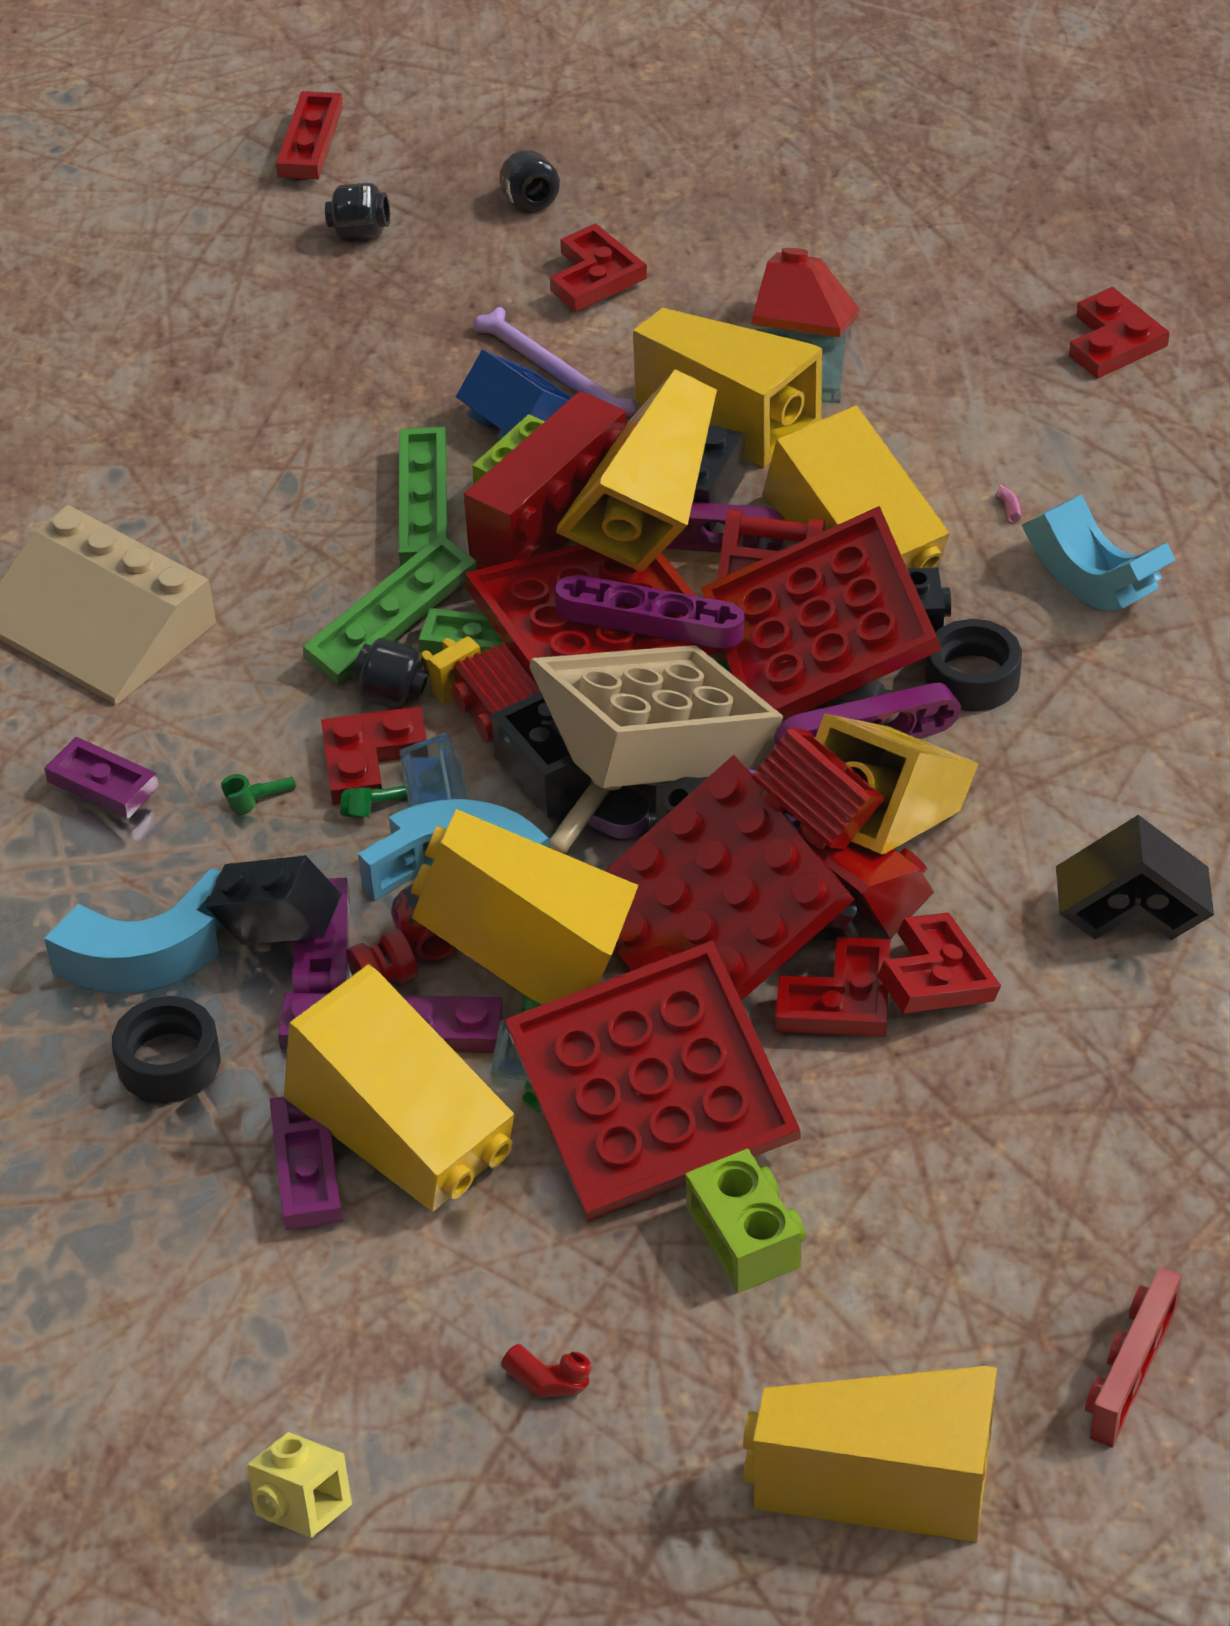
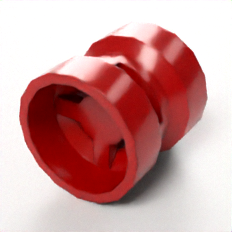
[346,929,418,984]

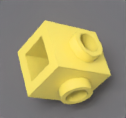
[247,1432,352,1538]

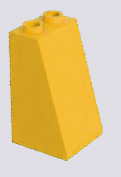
[633,308,822,468]
[556,369,717,572]
[762,405,950,569]
[786,714,979,854]
[410,809,639,1005]
[284,964,514,1212]
[743,1366,997,1543]

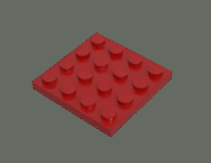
[700,506,942,722]
[465,544,723,680]
[605,754,855,1001]
[505,940,801,1221]

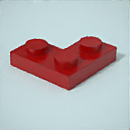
[550,223,647,312]
[1069,286,1170,379]
[321,706,428,805]
[877,912,1001,1014]
[776,937,891,1037]

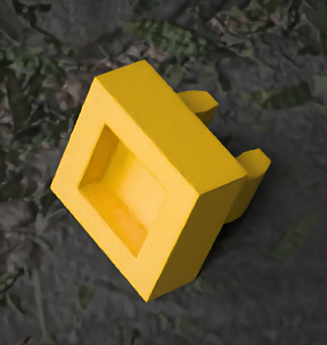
[422,636,481,705]

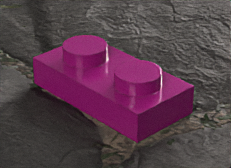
[44,737,159,819]

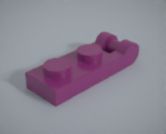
[292,877,349,994]
[269,1096,343,1230]

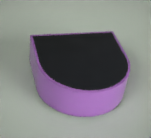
[588,786,650,839]

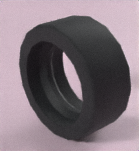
[925,619,1022,711]
[112,996,221,1103]

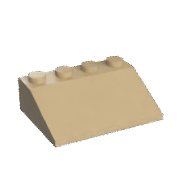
[0,505,216,705]
[529,645,783,790]

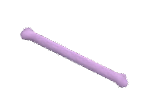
[473,307,637,418]

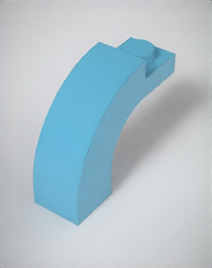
[1021,494,1176,611]
[358,799,549,901]
[44,868,224,993]

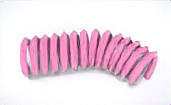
[996,485,1021,523]

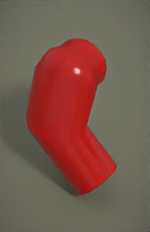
[501,1344,592,1398]

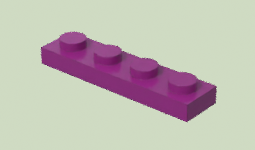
[278,993,503,1053]

